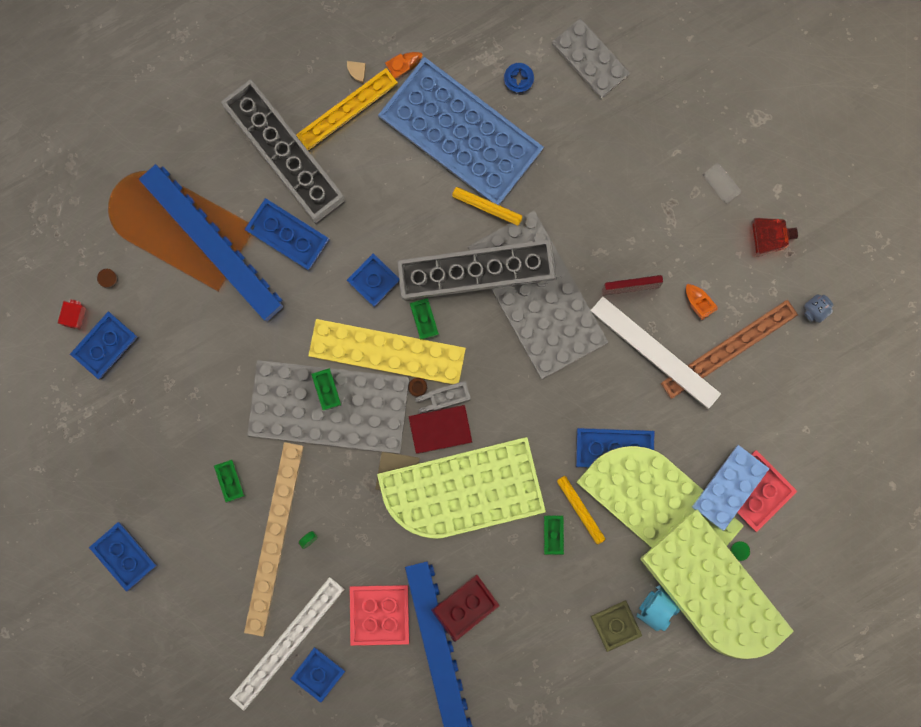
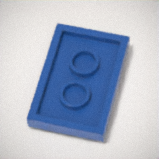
[70,311,137,380]
[89,522,157,592]

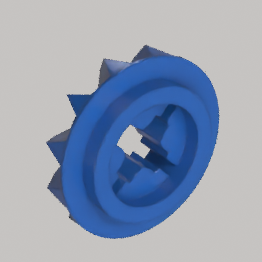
[504,63,534,93]

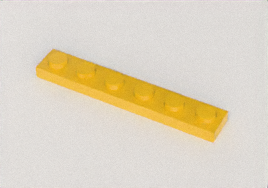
[296,68,398,151]

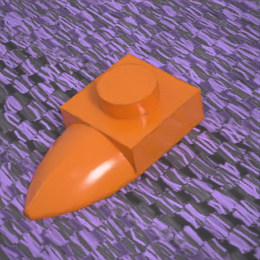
[385,52,423,80]
[686,284,717,320]

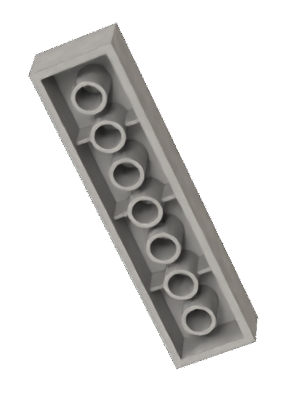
[221,79,345,224]
[397,240,556,300]

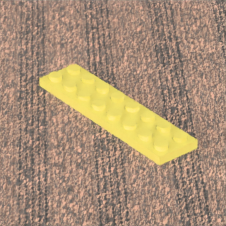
[308,319,466,385]

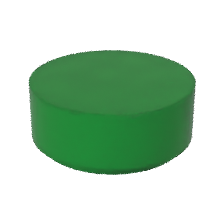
[298,531,318,549]
[730,541,750,561]

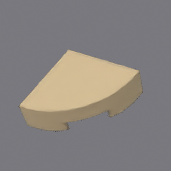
[347,61,366,83]

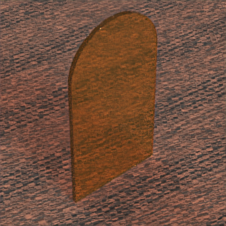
[108,171,255,292]

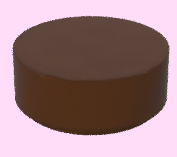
[97,269,117,288]
[408,378,427,397]

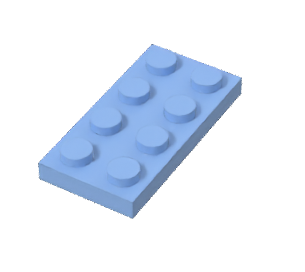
[692,445,770,531]

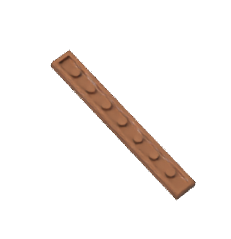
[660,299,798,399]

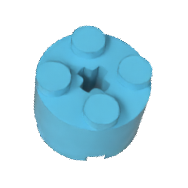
[637,585,680,631]

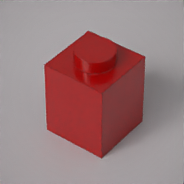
[58,299,86,330]

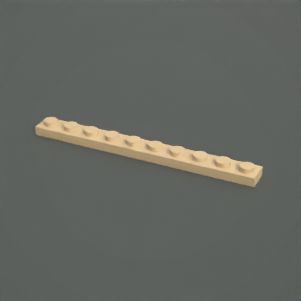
[244,442,304,637]

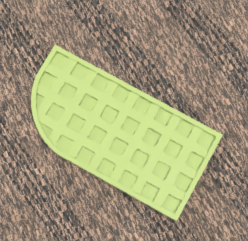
[377,437,546,538]
[576,446,744,548]
[640,509,794,659]

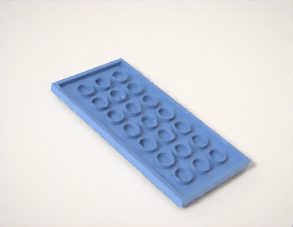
[378,57,544,205]

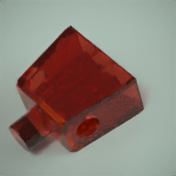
[751,218,798,257]

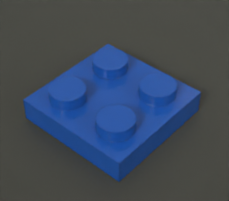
[347,253,400,307]
[290,647,345,703]

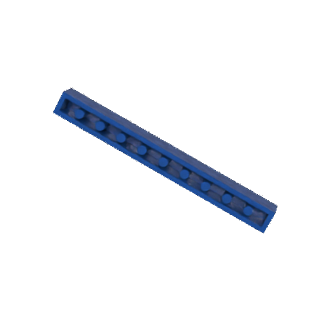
[139,164,284,322]
[405,561,472,727]

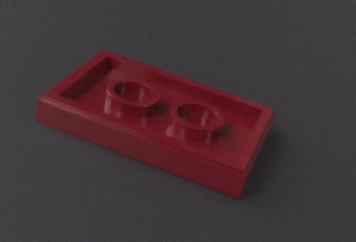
[602,275,663,296]
[408,405,473,454]
[431,575,500,642]

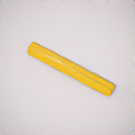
[452,187,522,225]
[557,476,605,544]

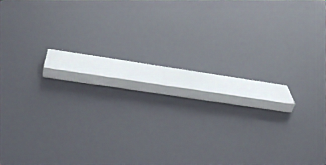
[590,297,721,410]
[229,577,345,711]

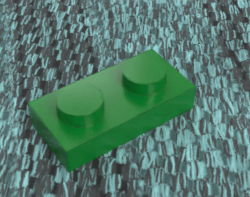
[410,298,439,340]
[311,368,341,411]
[214,460,245,503]
[544,516,564,555]

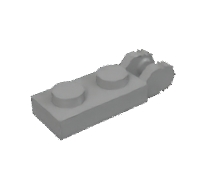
[415,381,471,414]

